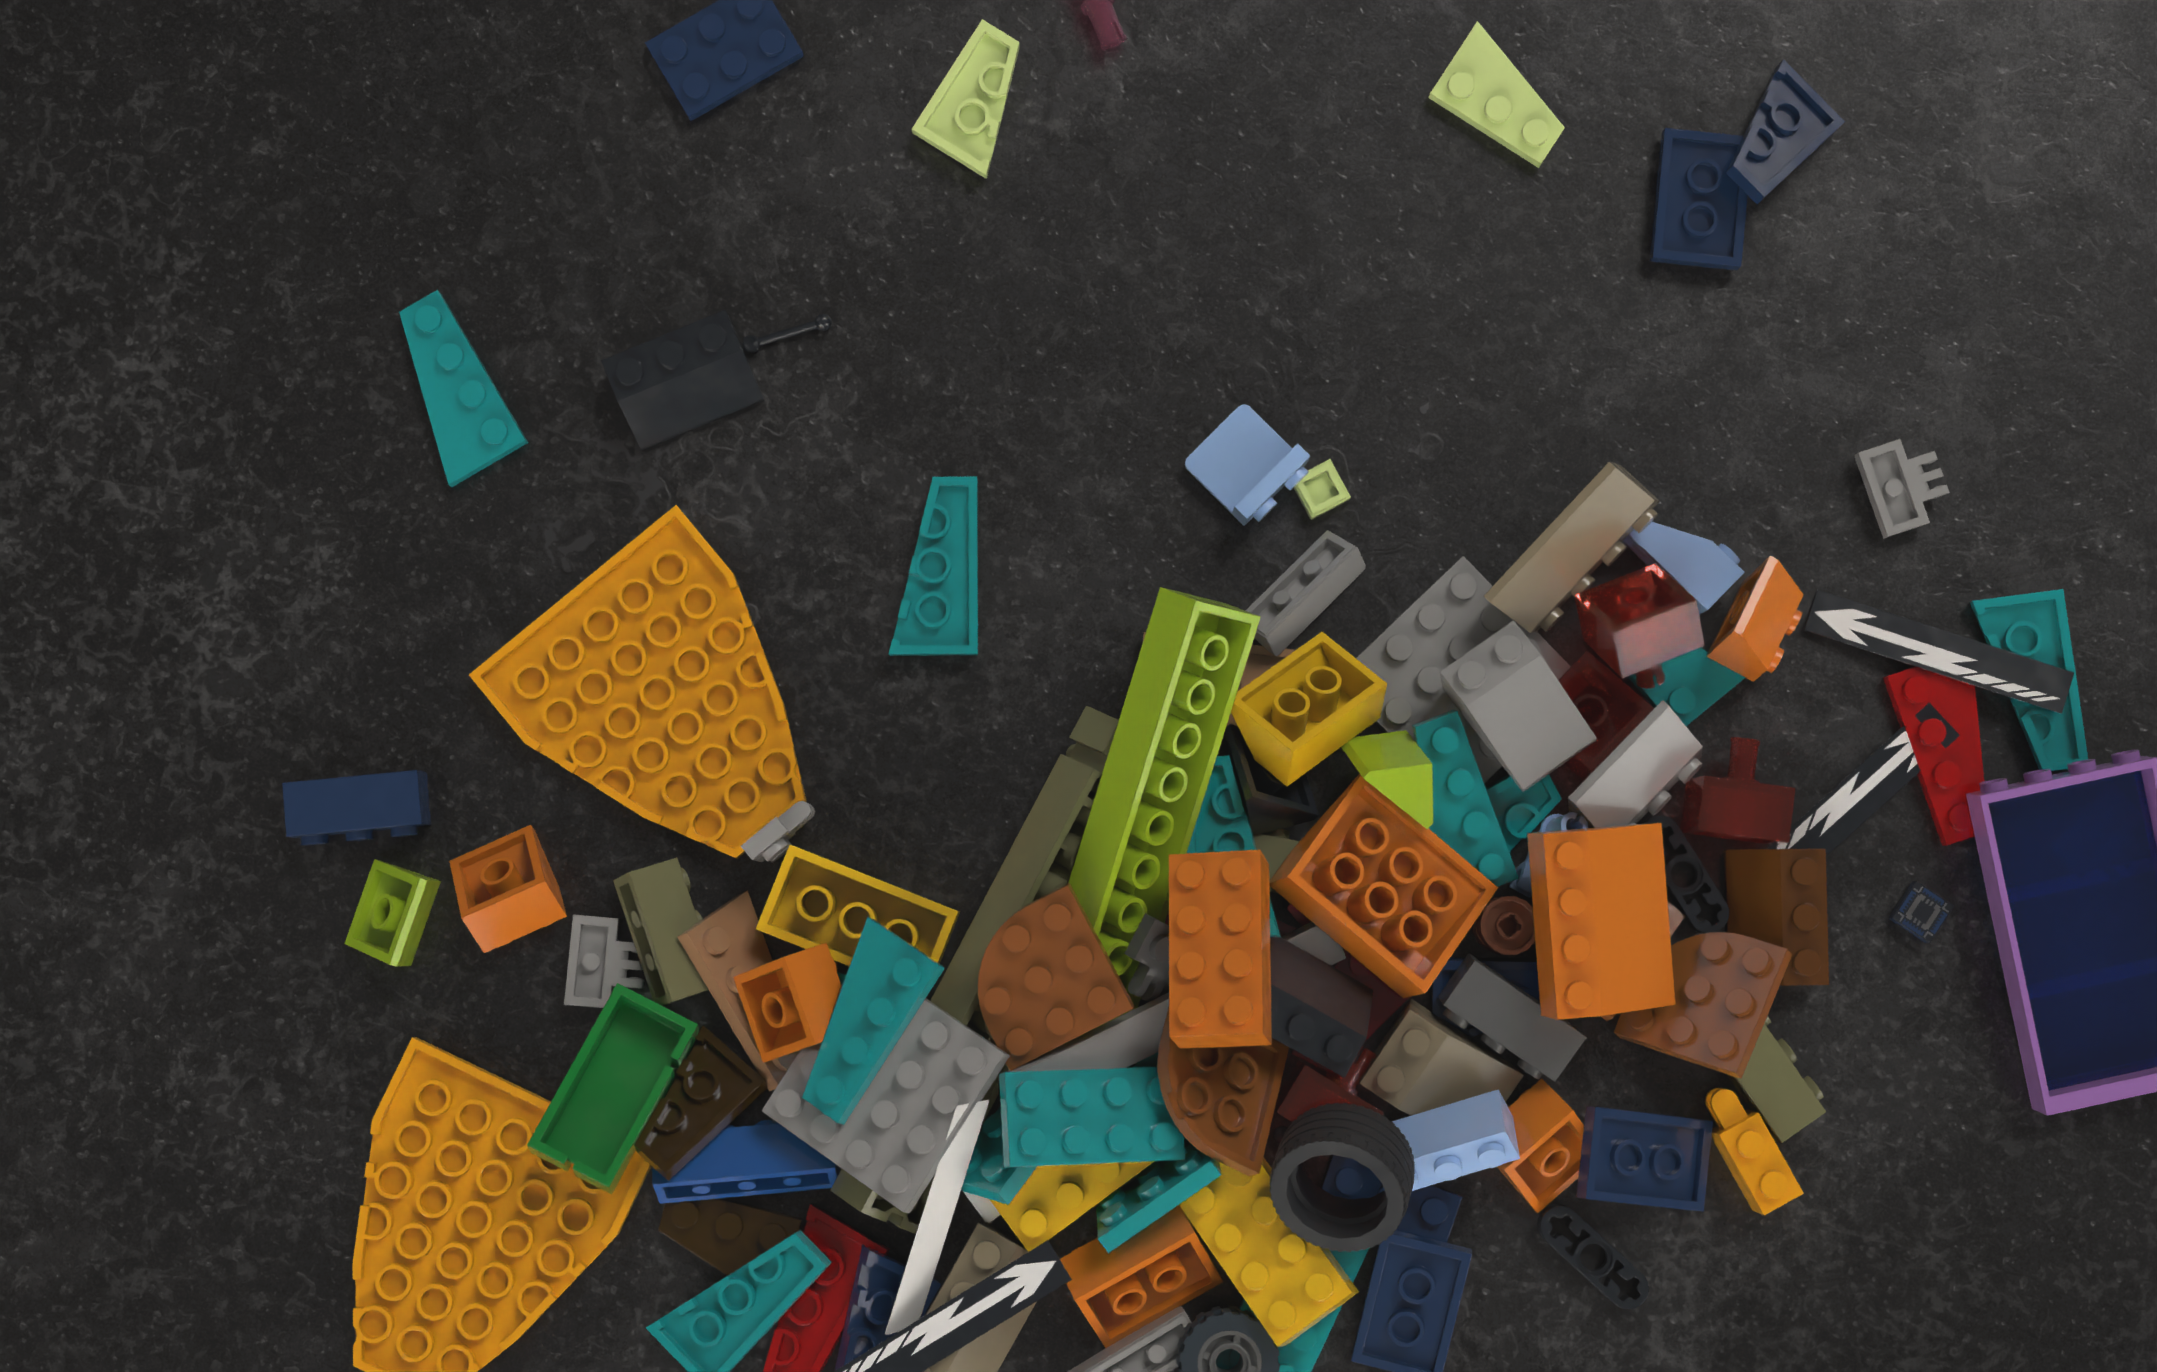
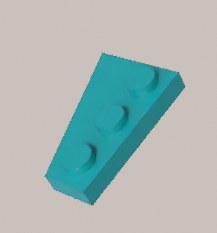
[1590,601,1745,726]

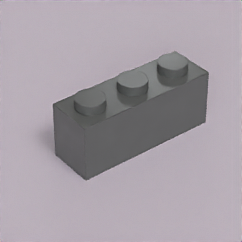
[1438,953,1587,1081]

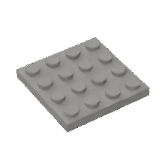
[1356,556,1587,783]
[762,982,1010,1214]

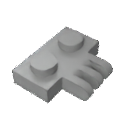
[1854,439,1950,539]
[741,801,815,863]
[564,914,645,1008]

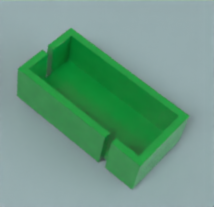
[527,983,699,1194]

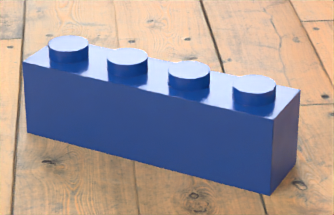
[652,1120,840,1204]

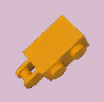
[1705,1087,1804,1215]

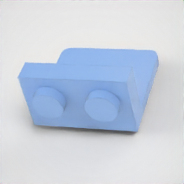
[1185,404,1310,526]

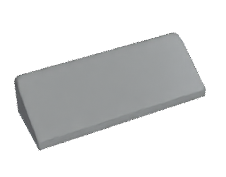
[1245,530,1366,656]
[1067,1306,1192,1372]

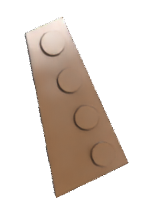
[677,890,800,1091]

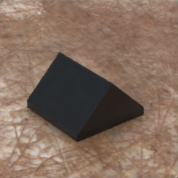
[1225,724,1319,836]

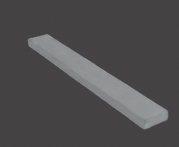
[1008,922,1346,1072]

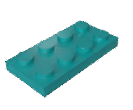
[999,1067,1185,1168]

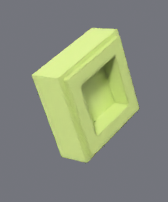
[1294,459,1351,520]

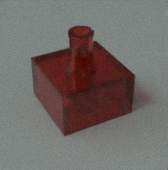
[1574,563,1705,689]
[1681,737,1795,845]
[1274,1046,1384,1122]

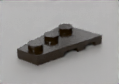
[635,1025,767,1181]
[658,1198,803,1276]

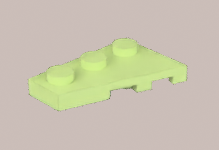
[912,19,1020,179]
[1428,21,1565,168]

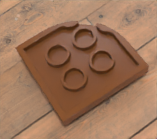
[978,883,1134,1071]
[1614,932,1792,1079]
[1157,1007,1289,1176]

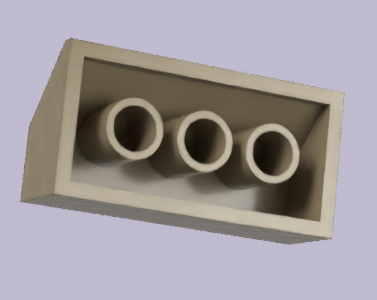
[1484,462,1660,633]
[923,1218,1036,1372]

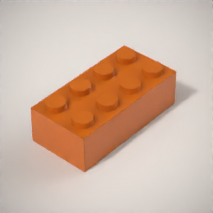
[1169,850,1272,1049]

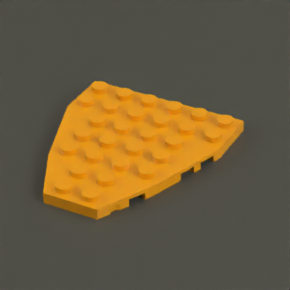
[469,505,807,859]
[353,1037,651,1372]

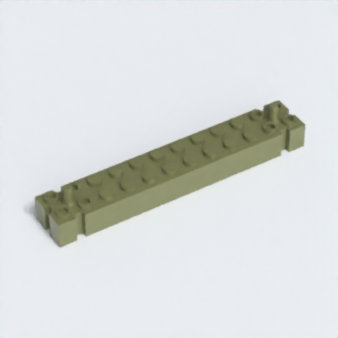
[830,706,1119,1234]

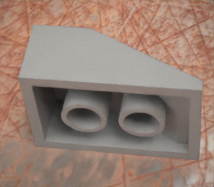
[1440,620,1597,792]

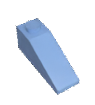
[1623,522,1744,615]

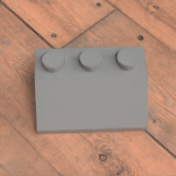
[1568,700,1703,828]

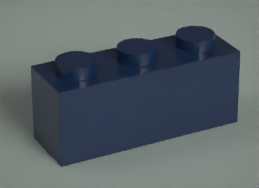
[282,770,431,846]

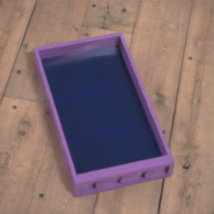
[1966,750,2157,1116]

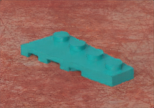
[889,476,978,656]
[802,917,945,1125]
[646,1230,832,1372]

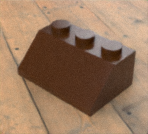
[1724,848,1829,986]

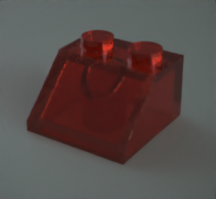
[1558,651,1654,781]

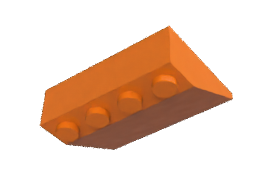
[1269,774,1498,999]
[1527,823,1675,1020]

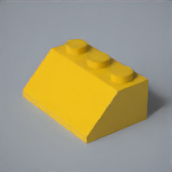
[1231,632,1387,786]

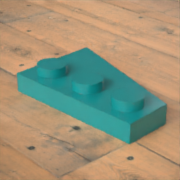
[1486,774,1562,852]

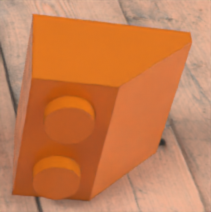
[1706,556,1804,682]
[449,825,567,953]
[733,942,842,1063]
[1497,1078,1584,1214]

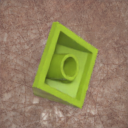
[1341,730,1433,829]
[344,859,441,967]

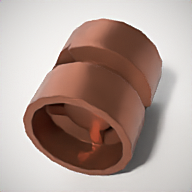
[1473,896,1535,955]

